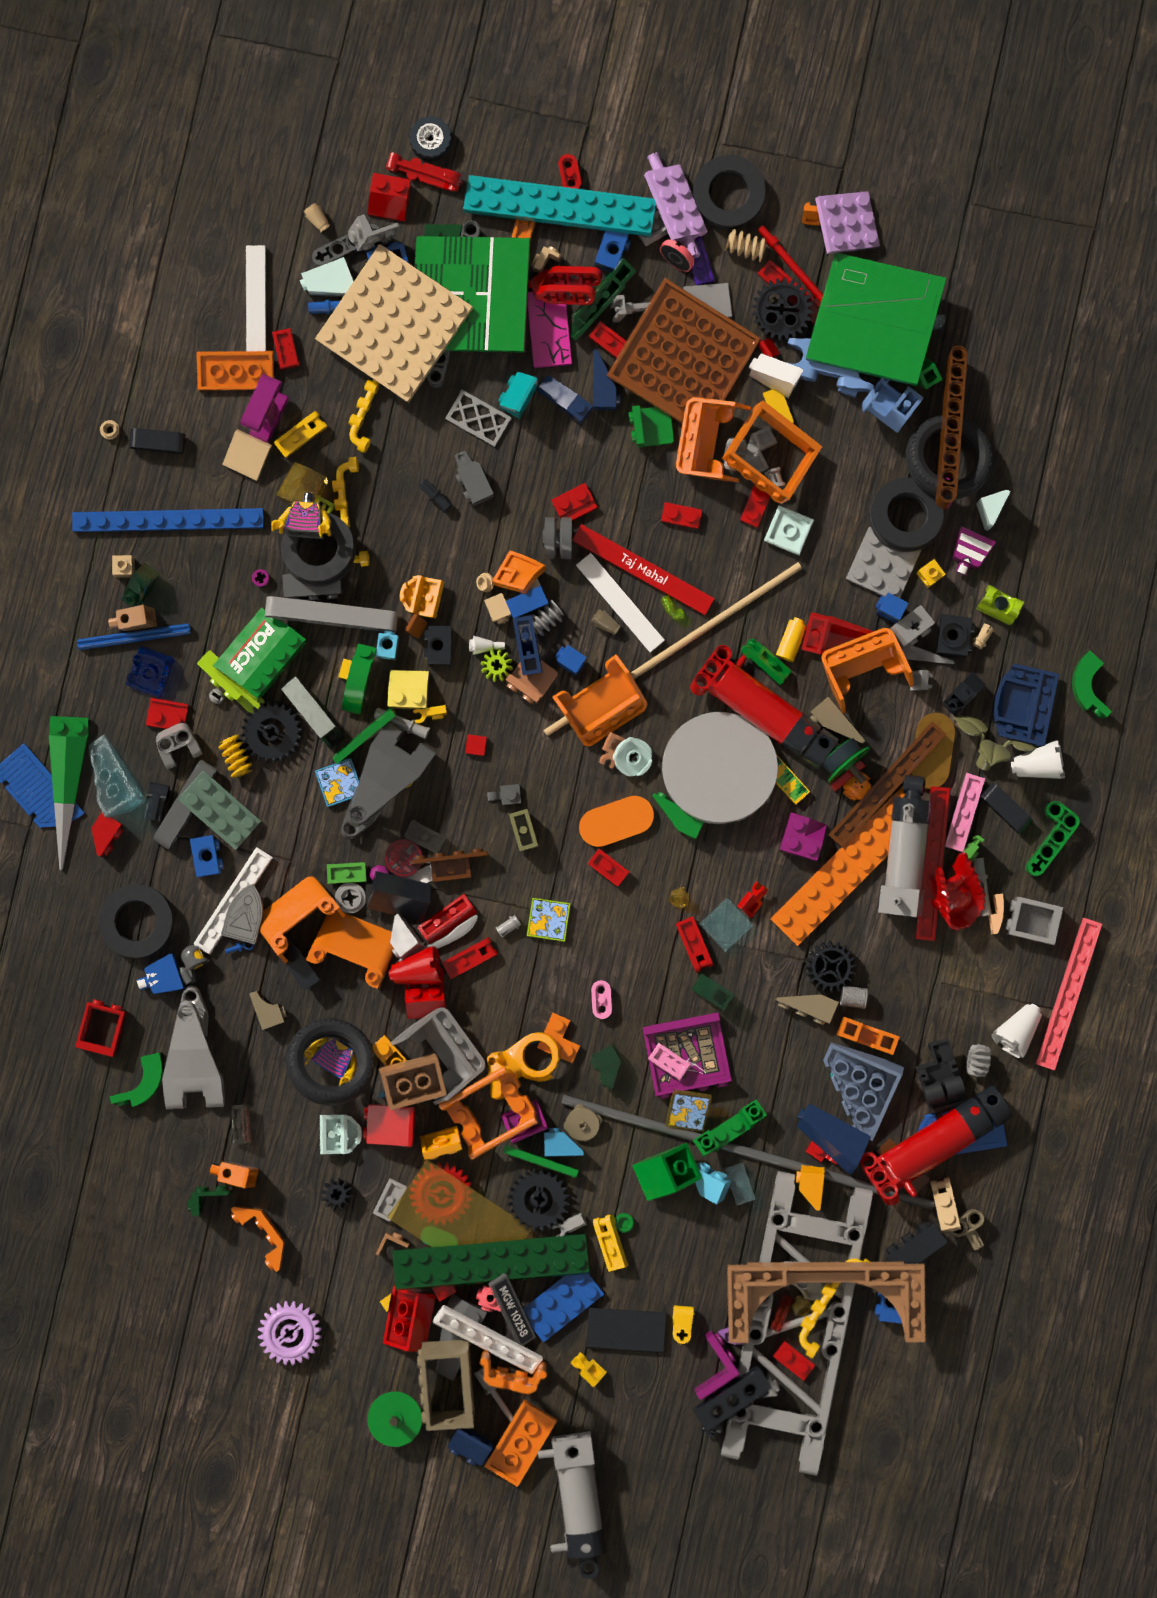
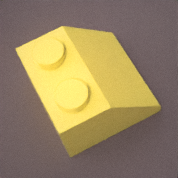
[388,670,429,709]

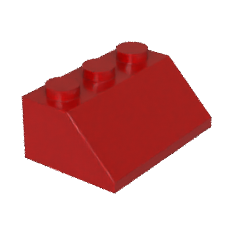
[383,1286,436,1352]

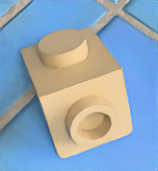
[532,247,561,274]

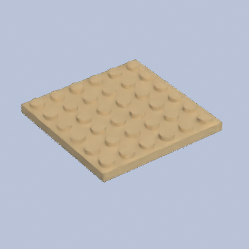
[315,244,473,403]

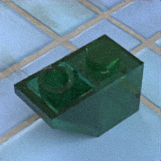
[121,563,160,607]
[691,973,735,1011]
[590,1044,621,1089]

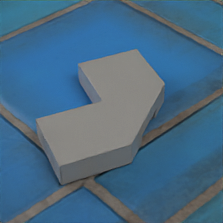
[745,426,777,473]

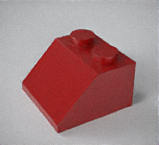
[367,173,412,222]

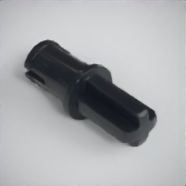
[419,479,452,513]

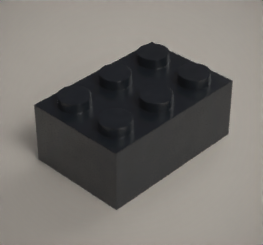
[883,1220,948,1264]

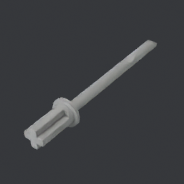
[474,1367,513,1422]

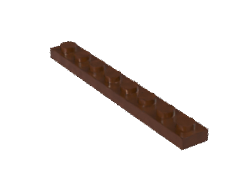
[828,721,947,848]

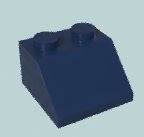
[447,1428,493,1466]

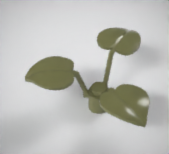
[954,716,1039,771]

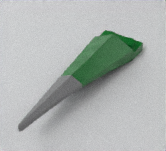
[49,716,90,870]

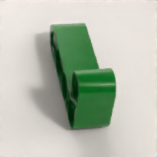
[1025,801,1080,876]

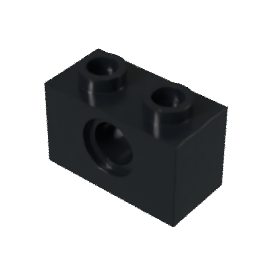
[424,626,452,666]

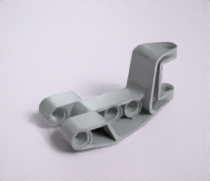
[162,986,225,1109]

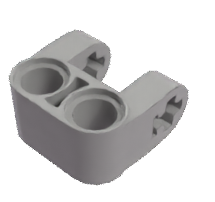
[156,723,203,770]

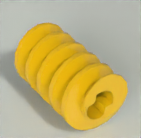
[218,735,253,778]

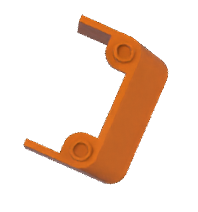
[676,397,751,483]
[822,628,914,714]

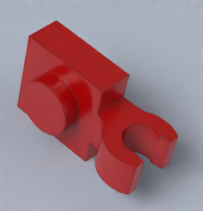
[737,882,768,918]
[805,1141,837,1164]

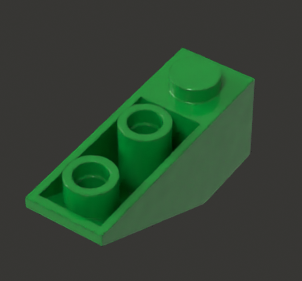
[652,792,704,840]

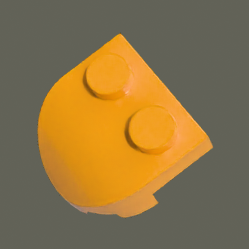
[400,575,445,619]

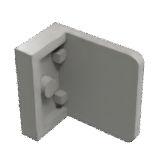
[348,215,400,251]

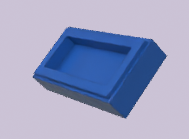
[506,586,548,618]

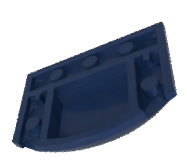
[994,663,1059,747]

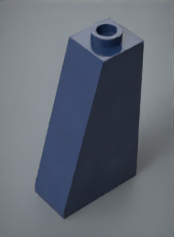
[797,1103,871,1174]

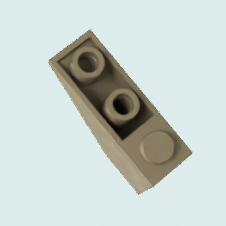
[775,994,839,1025]

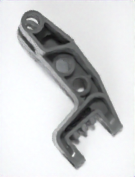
[341,721,436,839]

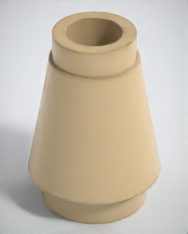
[304,203,330,232]

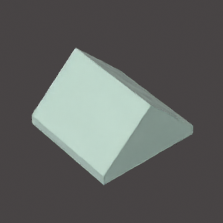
[976,490,1010,531]

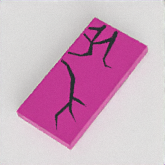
[527,292,572,368]

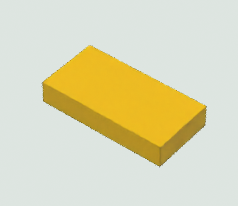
[763,389,794,423]

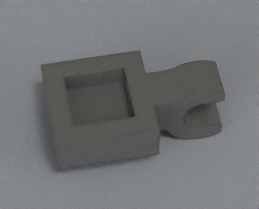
[487,784,521,805]

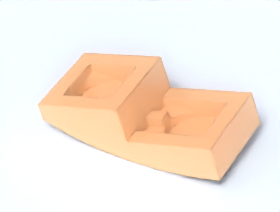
[988,893,1004,934]

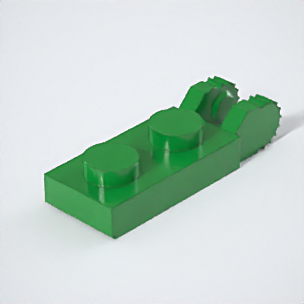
[741,638,792,685]

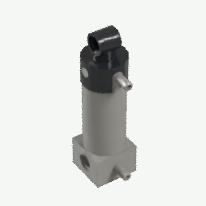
[878,775,932,917]
[538,1431,606,1579]

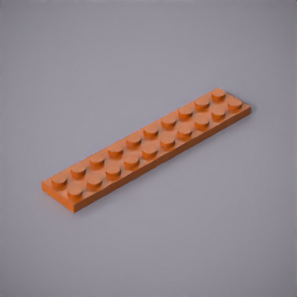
[770,786,905,946]

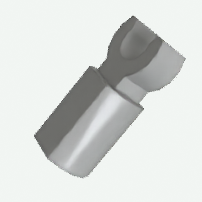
[552,1213,587,1237]

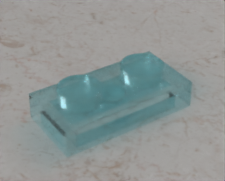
[724,1162,755,1206]

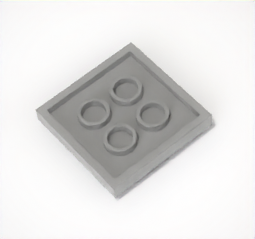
[845,527,921,598]

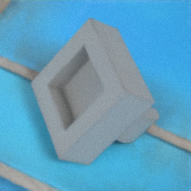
[910,670,933,691]

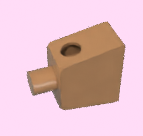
[108,605,157,632]

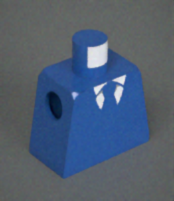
[137,954,186,994]

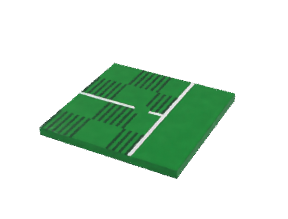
[415,236,530,352]

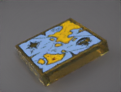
[665,1089,712,1132]

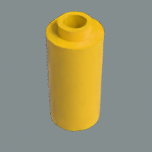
[776,618,807,662]

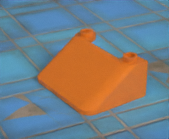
[553,655,647,746]
[260,877,346,963]
[306,911,394,989]

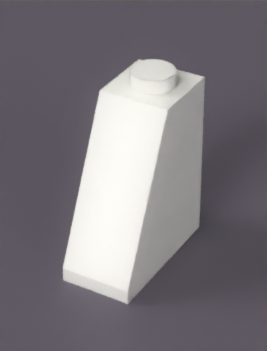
[749,354,803,398]

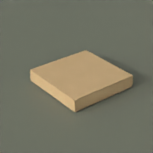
[222,429,272,481]

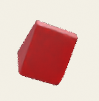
[759,339,780,358]

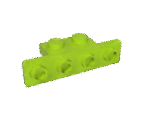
[197,650,265,714]

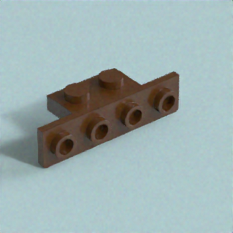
[411,848,488,882]

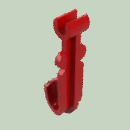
[386,153,463,192]

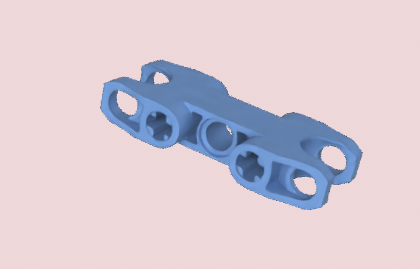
[788,338,874,392]

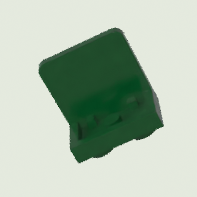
[188,1185,233,1216]

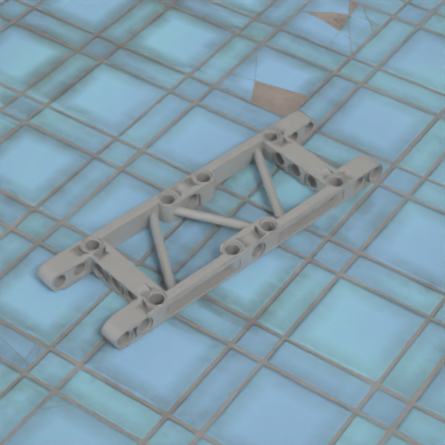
[721,1171,873,1476]

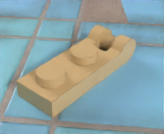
[930,1177,961,1233]

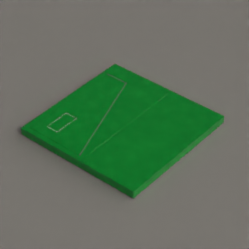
[806,253,946,386]

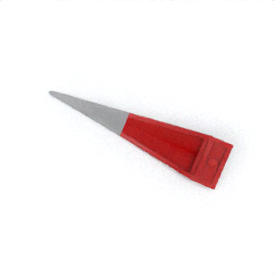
[801,612,955,664]

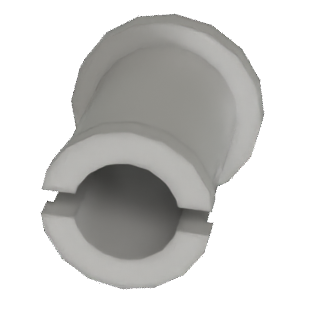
[496,915,521,938]

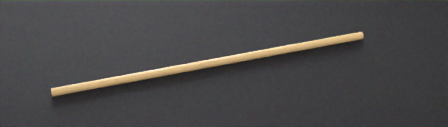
[544,563,802,736]

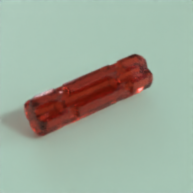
[771,1295,793,1332]

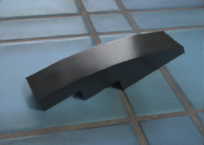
[283,931,320,991]

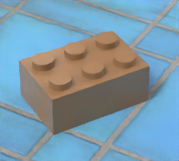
[379,1053,447,1110]

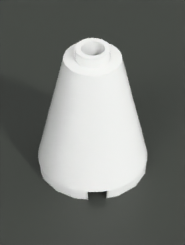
[1011,741,1065,779]
[992,1004,1042,1058]

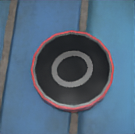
[660,240,694,272]

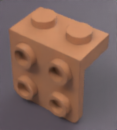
[506,660,558,704]

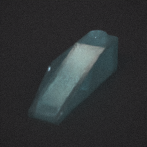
[89,735,146,818]

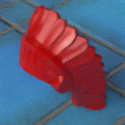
[933,852,986,931]

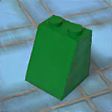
[632,1143,702,1201]

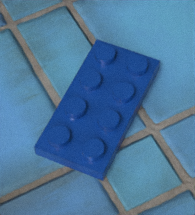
[523,1274,604,1342]

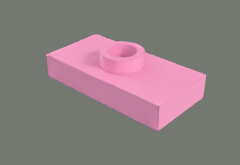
[648,1043,691,1081]

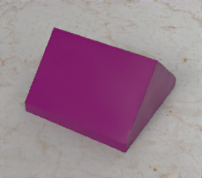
[501,1100,548,1144]

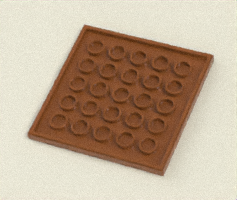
[606,278,761,424]

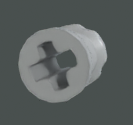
[764,467,786,488]

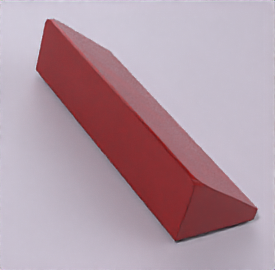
[417,894,477,944]

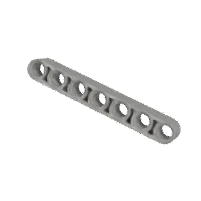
[264,596,398,632]

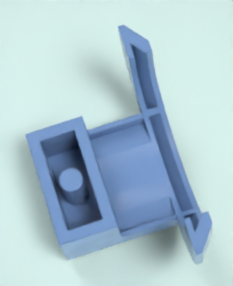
[862,378,924,433]

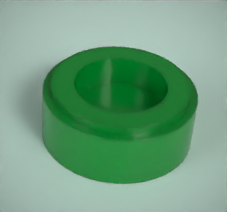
[615,1213,634,1233]

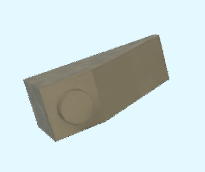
[809,697,865,745]

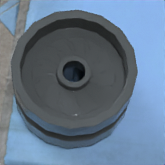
[543,517,572,559]

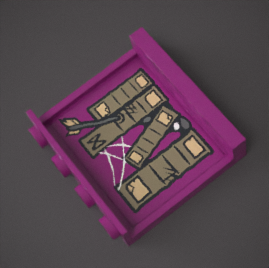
[642,1012,732,1099]

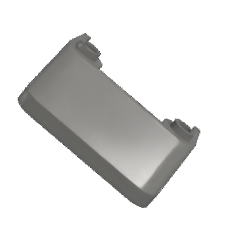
[390,1007,485,1105]

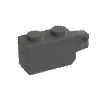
[455,451,494,506]

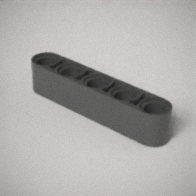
[153,760,218,850]

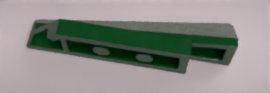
[571,258,636,341]

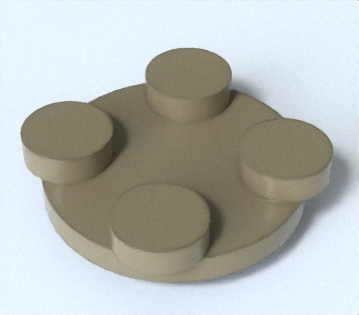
[564,1104,602,1142]

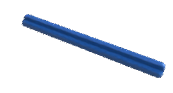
[77,623,191,650]

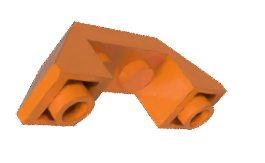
[231,1206,285,1272]

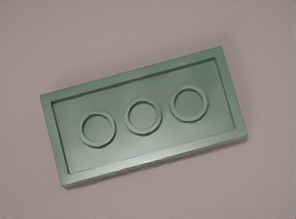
[178,771,261,850]

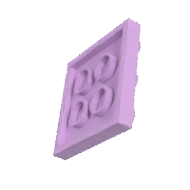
[815,191,880,254]

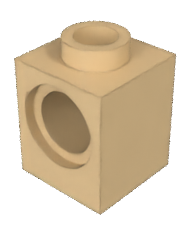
[112,555,135,578]

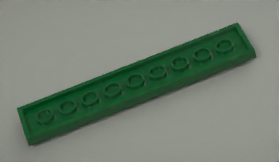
[392,1234,589,1291]

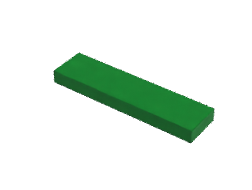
[333,708,396,764]
[503,1144,578,1177]

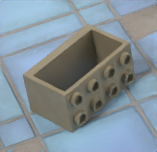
[417,1340,475,1431]

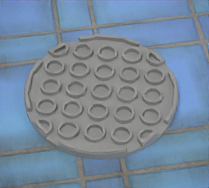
[662,712,778,824]

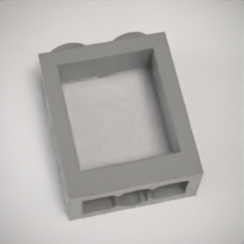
[1005,897,1063,945]

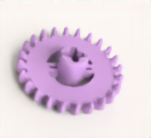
[258,1301,322,1365]

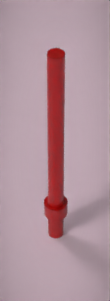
[758,225,823,303]

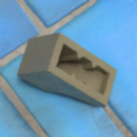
[250,991,287,1030]

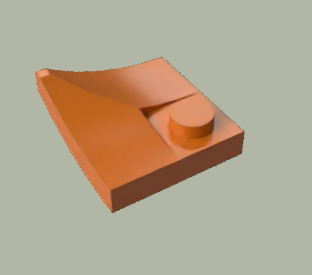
[492,551,547,594]

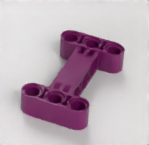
[240,374,289,443]

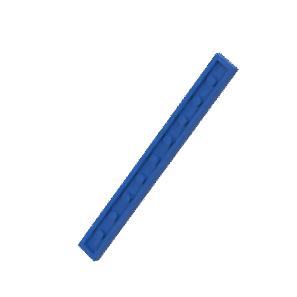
[72,508,264,532]

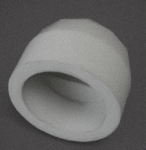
[209,688,225,704]

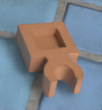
[599,732,626,768]

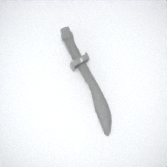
[396,915,478,963]

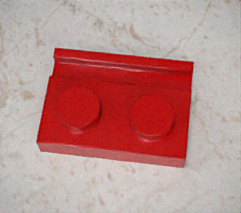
[551,483,598,521]
[146,698,189,732]

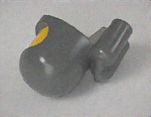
[179,945,209,985]

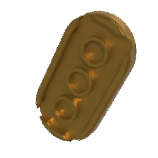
[911,713,955,789]

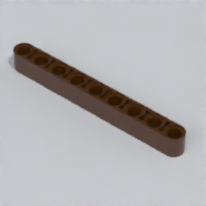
[936,346,968,509]

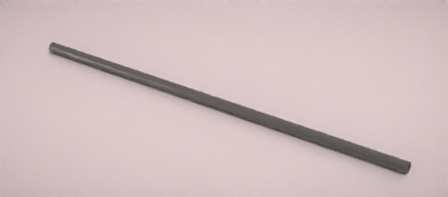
[561,1095,935,1210]

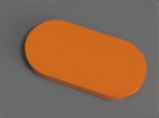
[579,796,654,847]

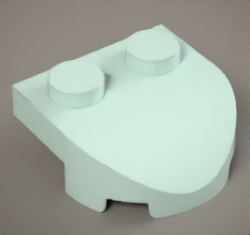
[320,1115,362,1154]

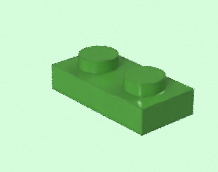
[327,862,367,884]

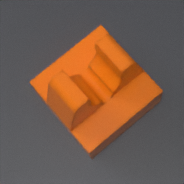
[802,202,821,226]

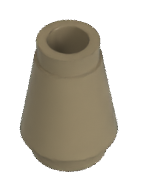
[591,609,620,635]

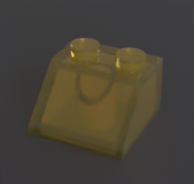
[276,462,328,504]

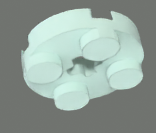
[613,737,652,776]

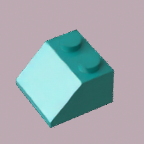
[498,372,538,419]

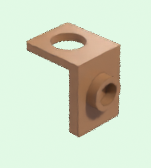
[376,1232,410,1255]

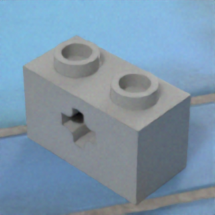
[890,605,935,649]

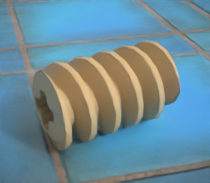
[724,229,766,263]

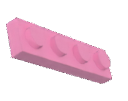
[945,773,985,852]

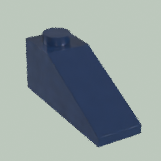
[593,350,620,410]
[536,375,593,425]
[513,615,543,676]

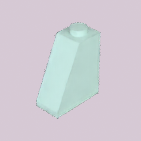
[300,257,353,297]

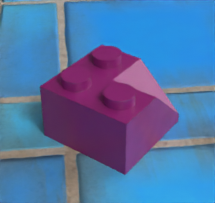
[779,813,827,862]

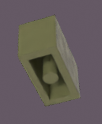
[509,809,538,852]

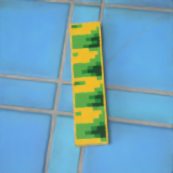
[776,755,810,805]

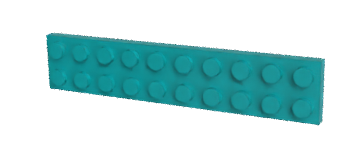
[463,175,656,236]

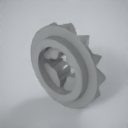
[335,883,366,913]

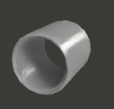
[840,986,868,1009]

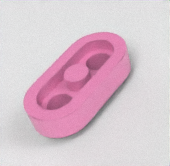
[591,980,612,1019]

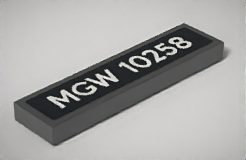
[488,1274,536,1346]

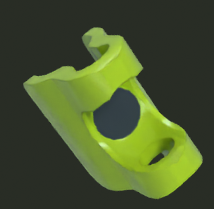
[977,585,1024,625]

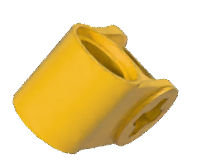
[673,1306,693,1344]

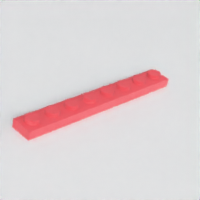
[1035,918,1102,1070]

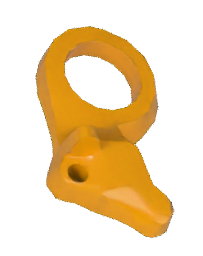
[487,1032,561,1100]

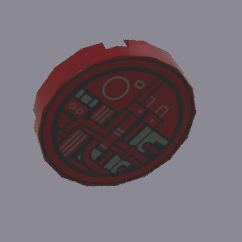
[385,839,422,877]

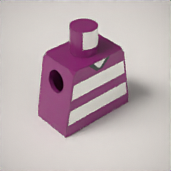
[952,527,995,576]

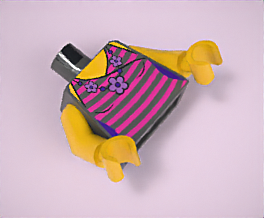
[271,492,331,539]

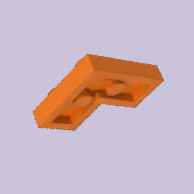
[537,1013,580,1063]

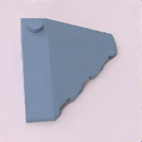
[823,1043,904,1141]

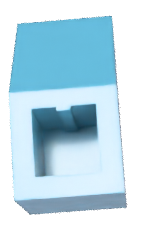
[695,1162,732,1204]

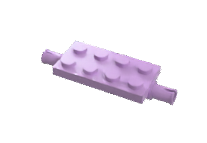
[644,152,707,259]

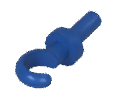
[225,942,255,954]

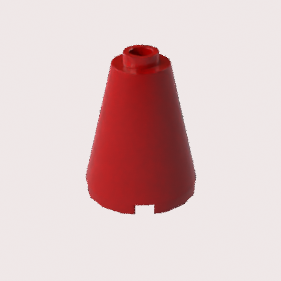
[388,946,444,984]

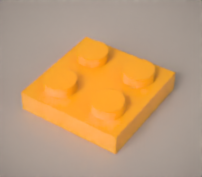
[420,1126,462,1160]

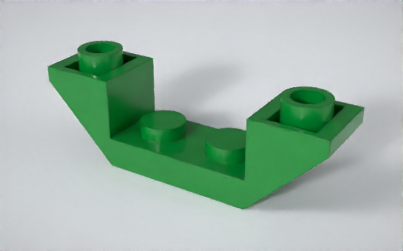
[693,1099,767,1157]

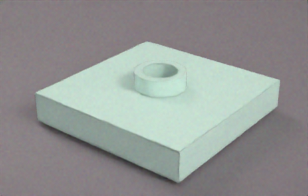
[764,505,814,555]

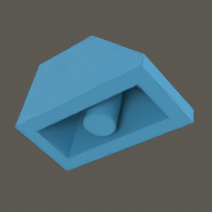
[544,1128,583,1156]

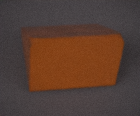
[406,614,427,638]

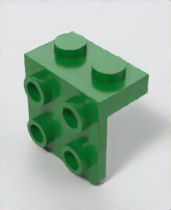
[629,405,674,448]

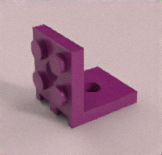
[695,1330,739,1400]

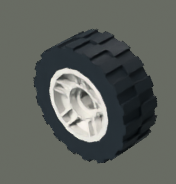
[409,116,451,161]

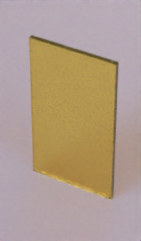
[387,1159,532,1284]

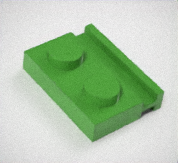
[961,835,984,862]

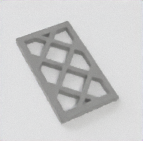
[445,389,512,447]

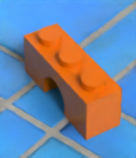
[837,1017,899,1055]

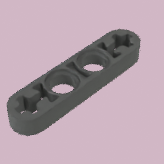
[312,224,380,267]

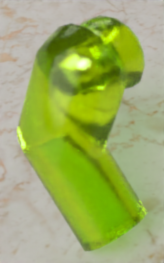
[661,596,685,621]

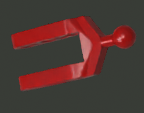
[528,266,603,305]

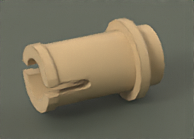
[973,624,994,649]

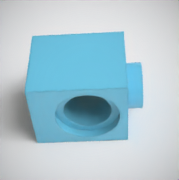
[376,631,399,660]

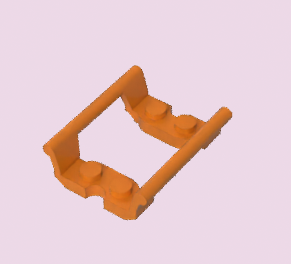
[438,1066,538,1160]
[480,1350,547,1394]

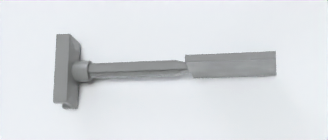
[610,283,732,323]

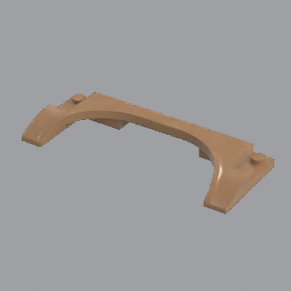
[728,1262,925,1343]

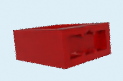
[75,999,127,1057]

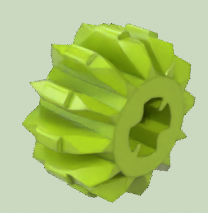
[481,650,513,682]

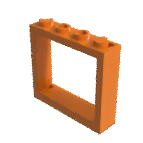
[722,400,822,504]

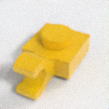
[413,705,447,724]
[570,1353,607,1387]

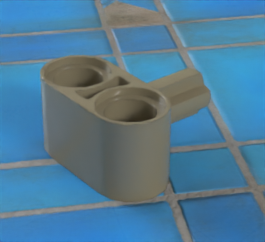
[950,1209,984,1250]

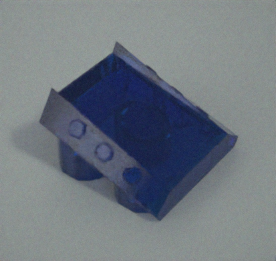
[126,647,175,698]

